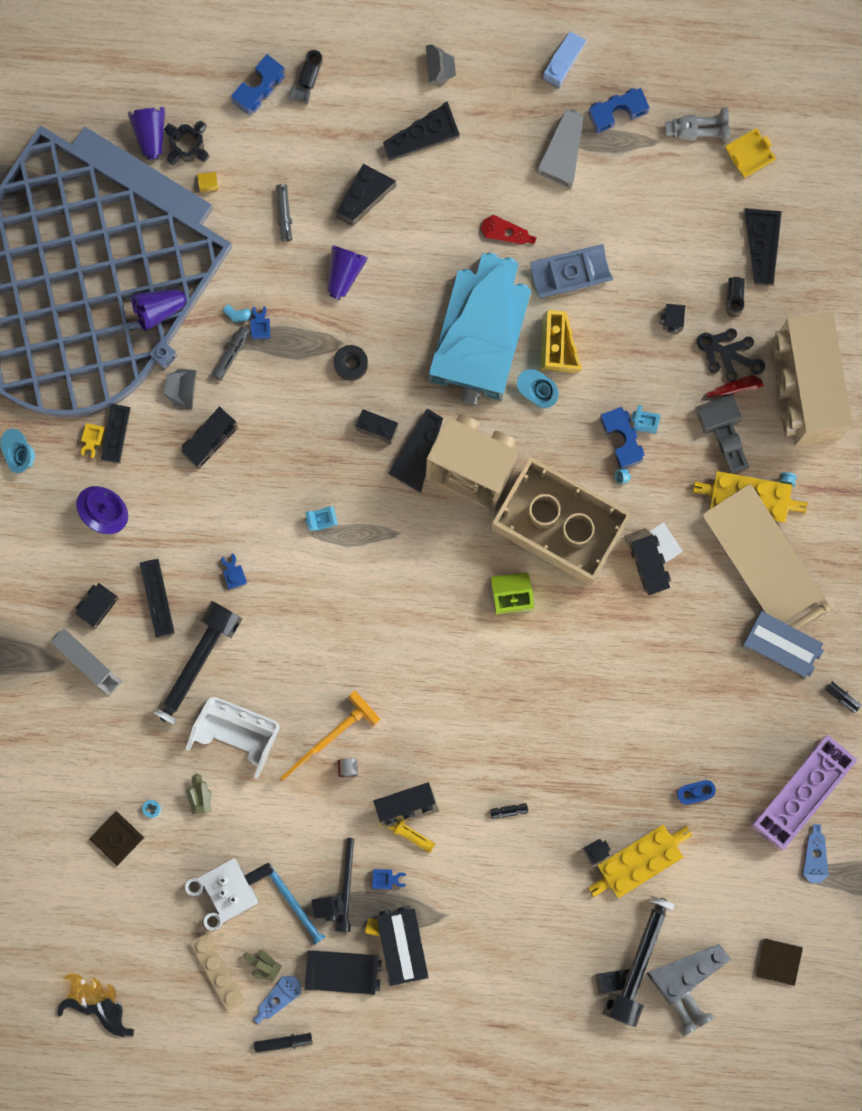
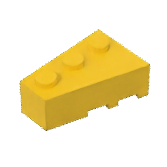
[540,310,582,373]

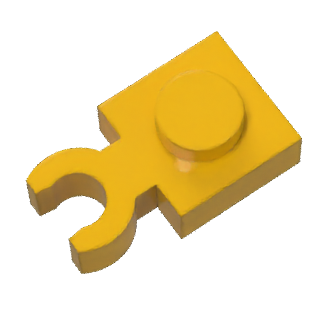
[81,423,105,459]

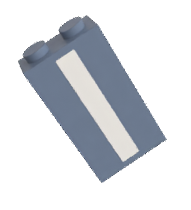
[742,611,824,679]

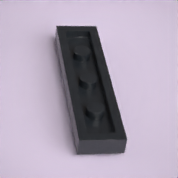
[140,558,175,638]

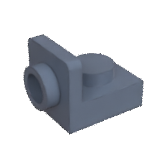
[150,340,177,370]

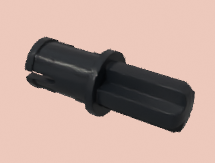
[825,681,861,713]

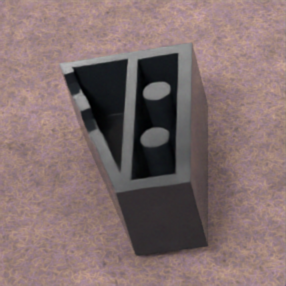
[336,163,396,226]
[181,406,238,469]
[624,528,671,595]
[373,782,439,827]

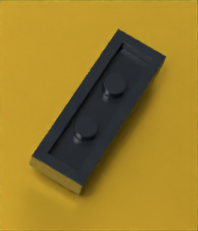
[101,404,131,464]

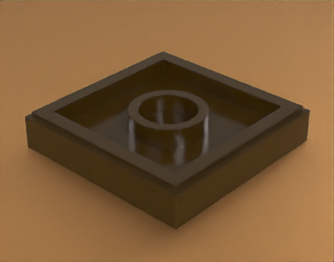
[90,811,145,866]
[756,938,803,986]

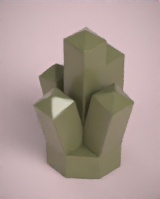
[186,773,212,814]
[243,950,282,983]

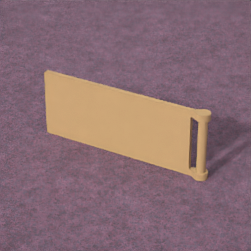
[703,484,832,629]

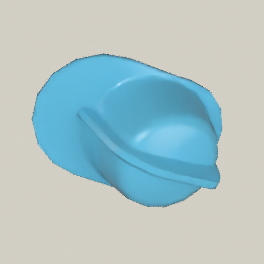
[517,369,559,408]
[0,428,35,473]

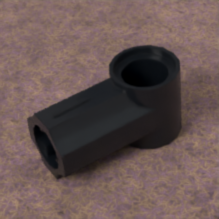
[298,50,323,90]
[726,277,745,317]

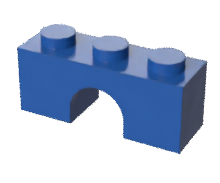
[231,54,285,115]
[588,88,650,134]
[600,407,645,469]

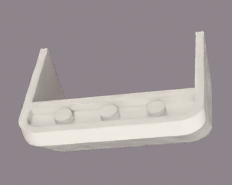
[185,697,280,779]

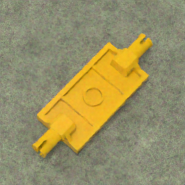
[693,471,808,523]
[588,824,693,899]

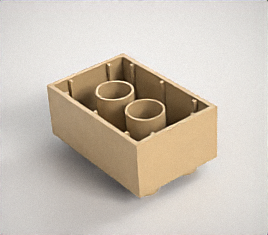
[770,312,852,445]
[426,414,519,511]
[491,456,632,586]

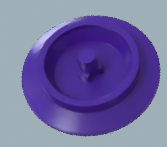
[76,486,128,534]

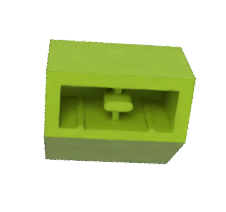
[491,572,535,615]

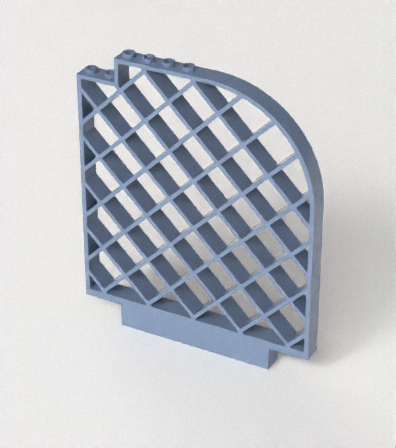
[0,125,232,417]

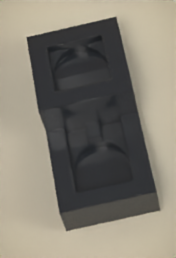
[596,969,640,993]

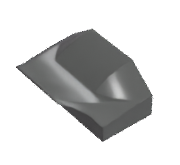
[426,44,456,86]
[164,369,197,409]

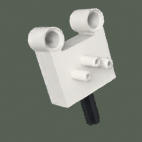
[185,858,274,931]

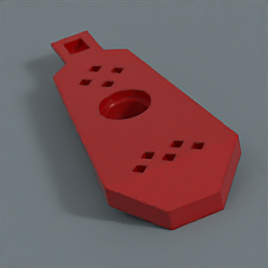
[480,215,537,245]
[706,374,764,398]

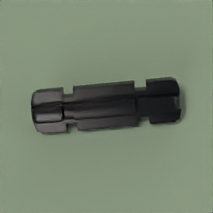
[490,803,528,819]

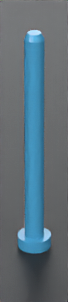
[269,867,325,945]

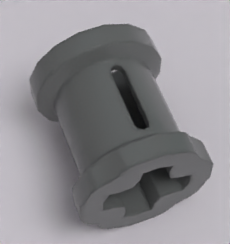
[289,85,311,105]

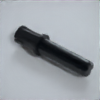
[254,1032,313,1053]

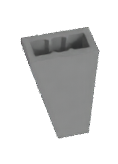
[537,109,583,189]
[51,629,122,696]

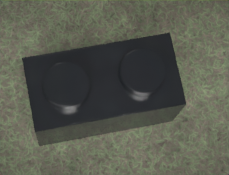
[356,409,398,444]
[75,583,119,629]

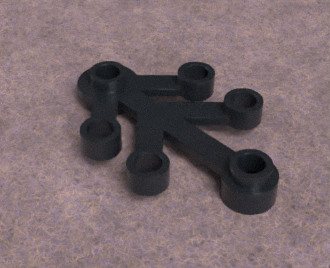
[696,328,766,382]

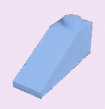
[543,31,587,88]

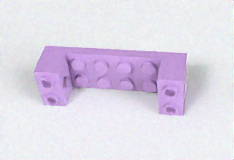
[750,735,857,851]

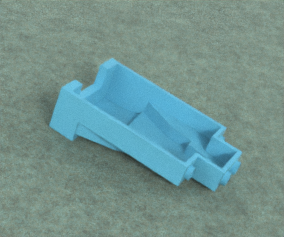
[429,252,531,401]

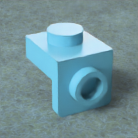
[631,405,661,434]
[305,506,338,531]

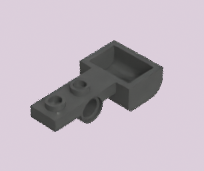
[695,394,749,474]

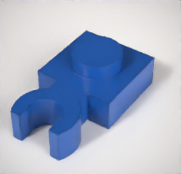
[250,306,271,340]
[221,554,247,590]
[372,869,406,889]

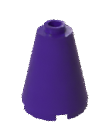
[128,107,165,160]
[327,245,368,300]
[131,289,187,331]

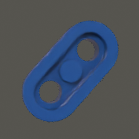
[677,780,716,805]

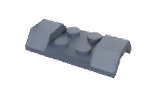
[530,244,613,299]

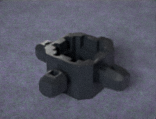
[164,120,209,166]

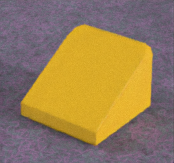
[197,171,219,193]
[365,918,380,936]

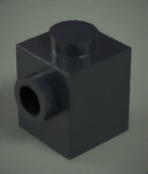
[660,304,686,334]
[582,838,611,865]
[311,895,344,921]

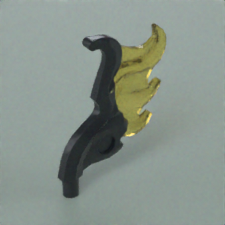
[58,973,134,1037]

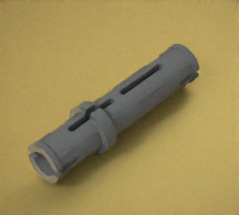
[276,184,293,242]
[212,326,251,381]

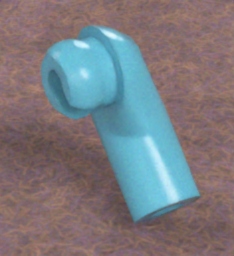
[222,304,252,323]

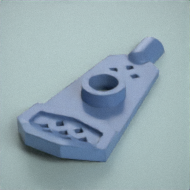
[803,824,829,883]
[253,976,301,1024]

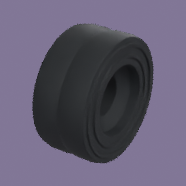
[334,345,368,381]

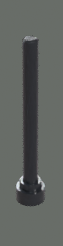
[335,838,354,932]

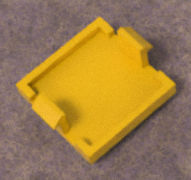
[724,128,777,179]

